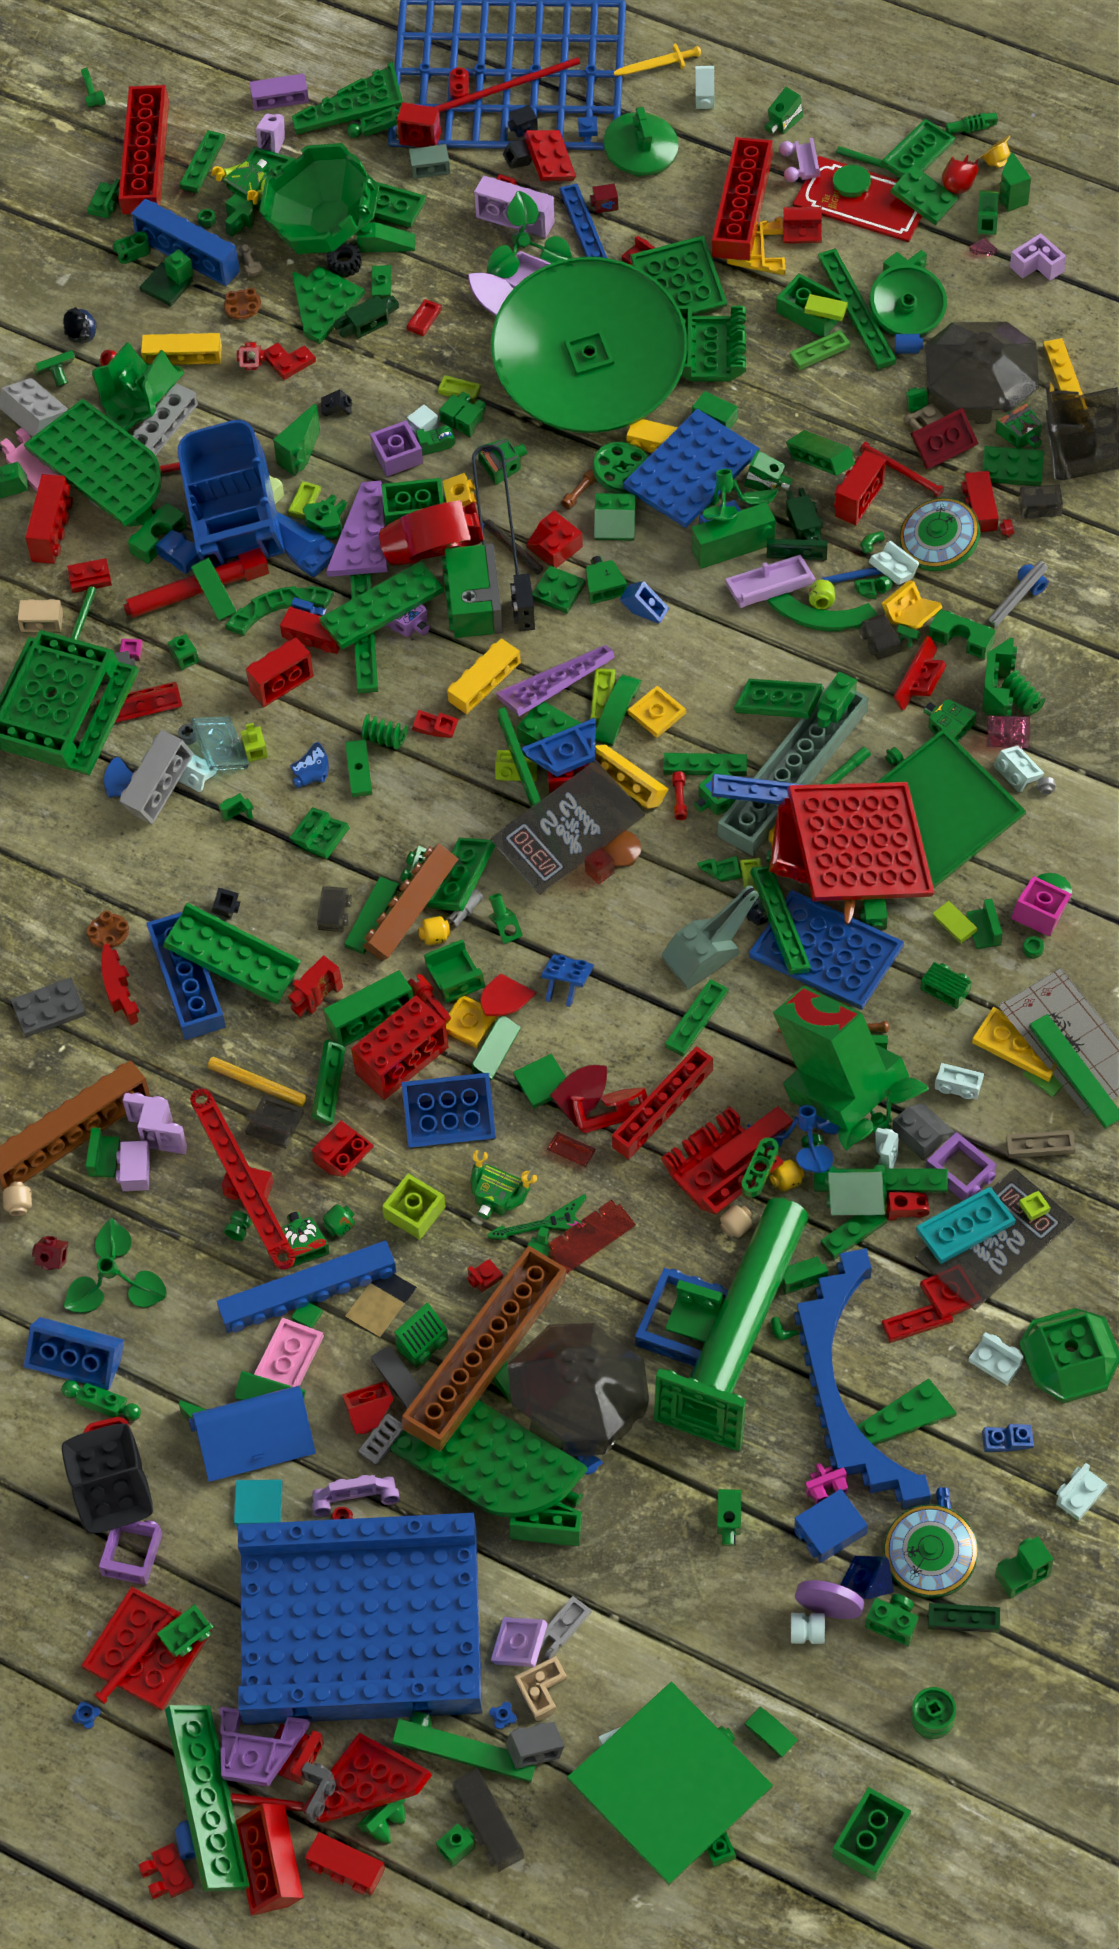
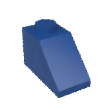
[620,581,669,624]

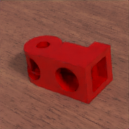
[886,1192,930,1220]

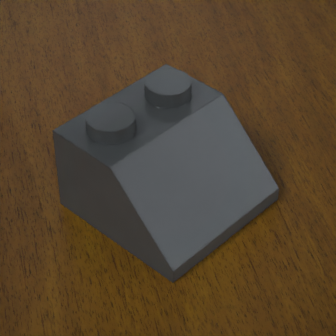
[892,1103,955,1160]

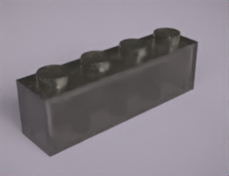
[450,1768,524,1872]

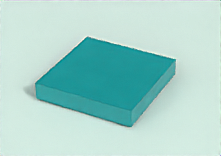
[234,1479,283,1526]

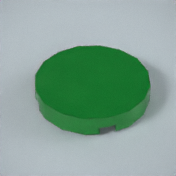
[833,165,871,198]

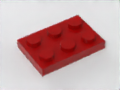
[524,130,576,181]

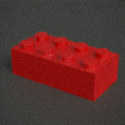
[25,474,73,564]

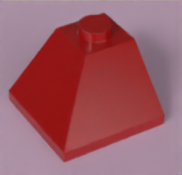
[342,1381,394,1434]

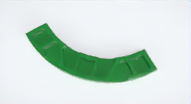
[225,586,334,636]
[767,593,880,631]

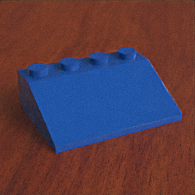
[402,1073,496,1148]

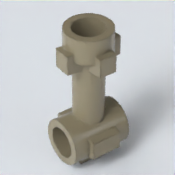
[238,245,263,277]

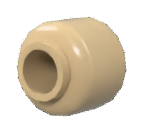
[3,1182,32,1216]
[720,1205,753,1238]

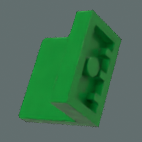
[666,1280,723,1343]

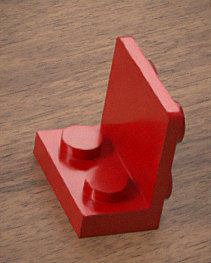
[273,1724,324,1786]

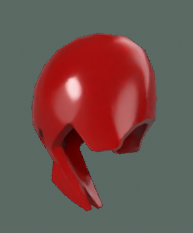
[941,155,979,194]

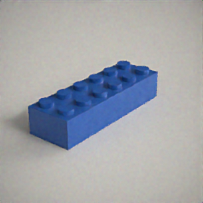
[131,199,240,286]
[146,912,226,1040]

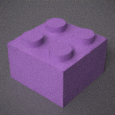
[370,420,423,476]

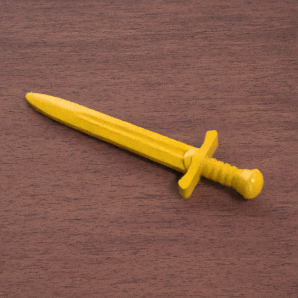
[613,43,701,76]

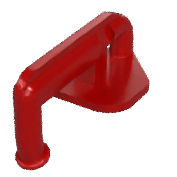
[571,1087,647,1133]

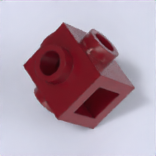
[32,1236,68,1270]

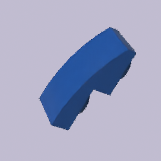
[982,1424,1034,1452]

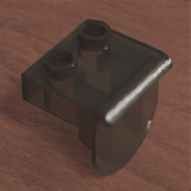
[1046,382,1119,480]

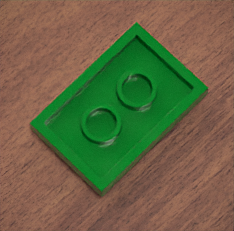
[890,165,958,226]
[982,446,1044,487]

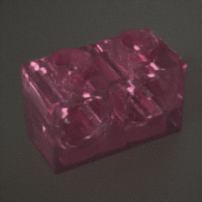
[986,716,1030,748]

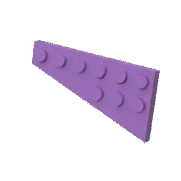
[326,481,387,577]
[496,645,615,716]

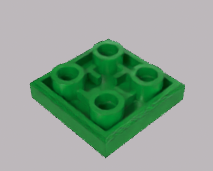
[513,1053,566,1109]

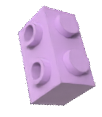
[116,1141,150,1191]

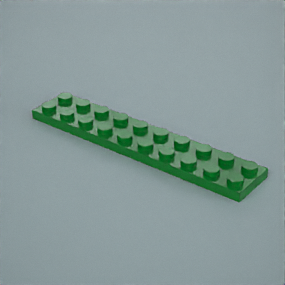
[246,147,426,228]

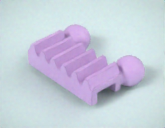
[779,138,820,182]

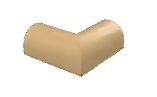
[514,1656,567,1721]

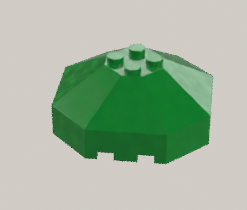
[259,143,380,254]

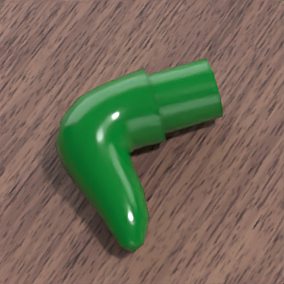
[771,1317,798,1341]

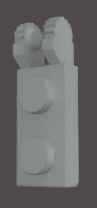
[540,1596,592,1660]

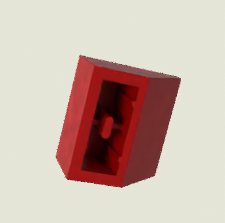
[311,1120,374,1177]

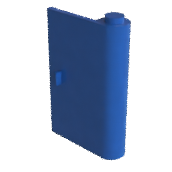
[188,1386,316,1482]

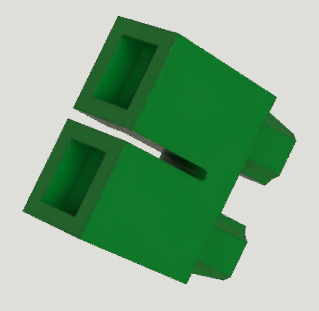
[439,392,486,437]

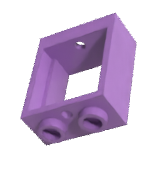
[926,1132,997,1201]
[99,1520,162,1585]

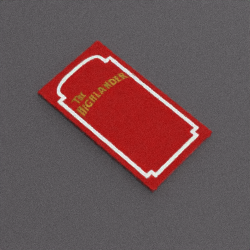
[793,156,922,242]

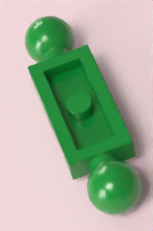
[347,106,401,138]
[61,1380,141,1422]

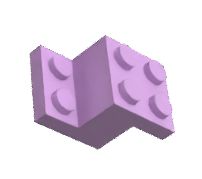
[123,1093,187,1154]

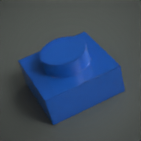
[578,116,598,137]

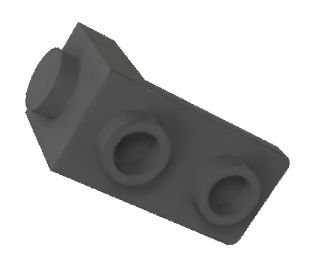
[302,1762,336,1823]

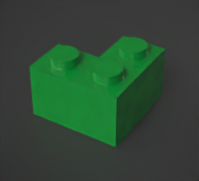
[995,1536,1054,1599]

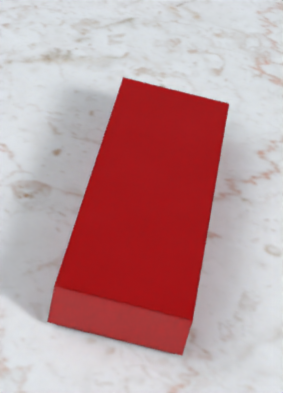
[881,1301,953,1343]

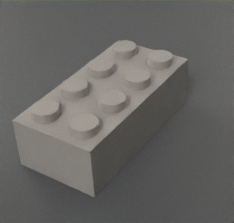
[120,730,194,825]

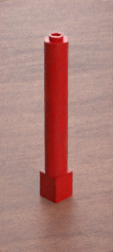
[123,547,269,618]

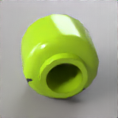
[809,580,835,610]

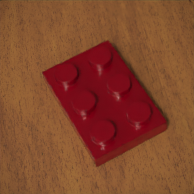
[910,408,979,470]

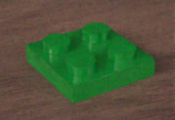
[532,566,586,614]

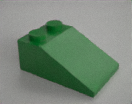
[273,404,320,476]

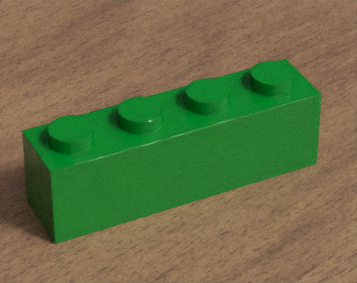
[786,430,855,476]

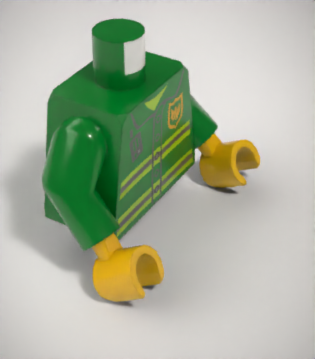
[470,1150,537,1220]

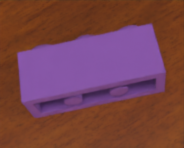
[249,73,309,111]

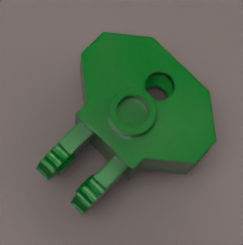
[303,494,347,539]

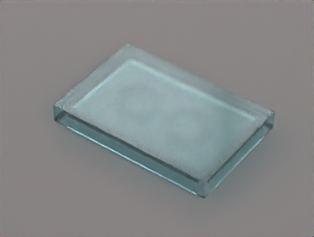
[191,717,249,771]

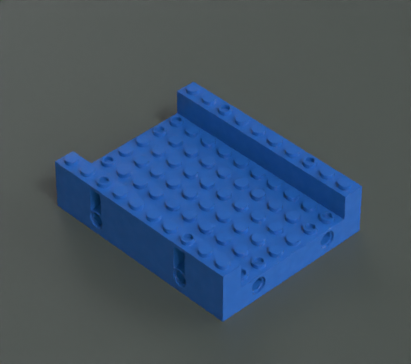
[238,1513,483,1725]

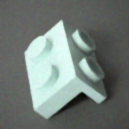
[179,755,218,792]
[935,1063,984,1100]

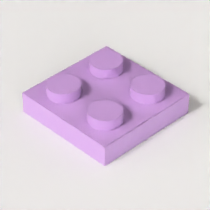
[491,1617,548,1667]

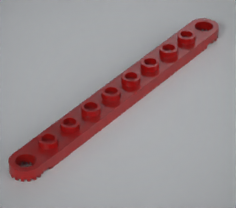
[190,1088,295,1270]

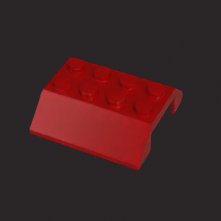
[661,1107,784,1215]

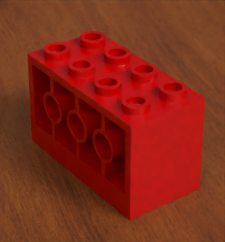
[351,995,449,1101]

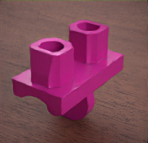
[805,1463,848,1504]

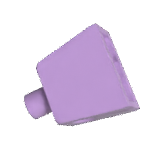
[256,114,285,154]

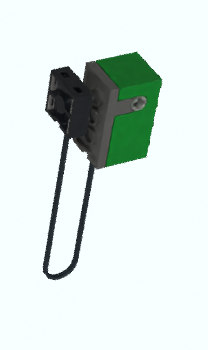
[442,444,535,638]

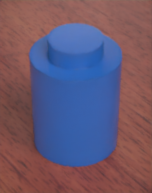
[895,334,923,354]
[1017,564,1049,595]
[175,1820,196,1860]

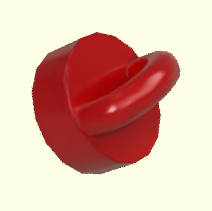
[100,350,117,366]

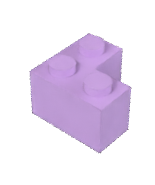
[1010,233,1066,281]

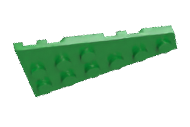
[292,61,403,135]

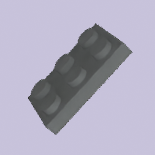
[10,977,86,1038]

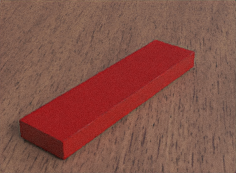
[711,1106,793,1175]

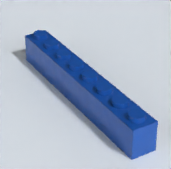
[216,1240,397,1333]

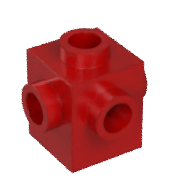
[236,342,265,370]

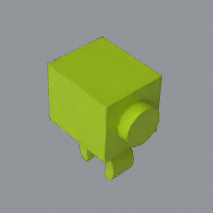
[240,723,268,762]

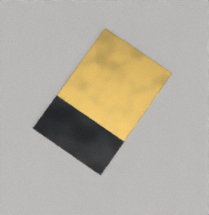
[345,1273,417,1337]

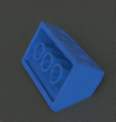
[24,1317,124,1390]

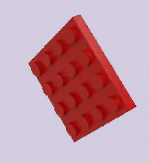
[81,1586,212,1711]

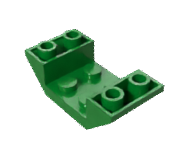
[982,638,1017,729]

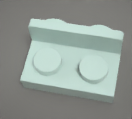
[869,541,919,585]
[993,745,1044,792]
[875,1128,898,1168]
[968,1332,1023,1385]
[1056,1463,1108,1521]

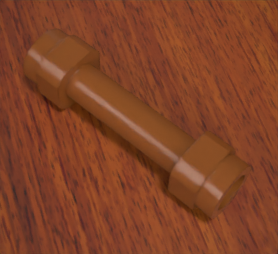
[561,469,596,509]

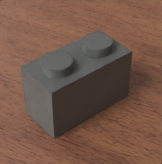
[505,1722,565,1769]

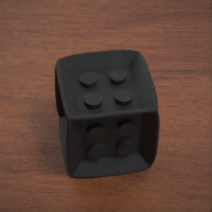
[62,1424,153,1533]

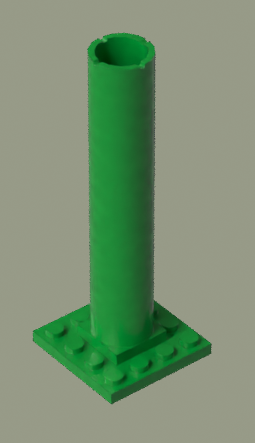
[654,1198,808,1452]

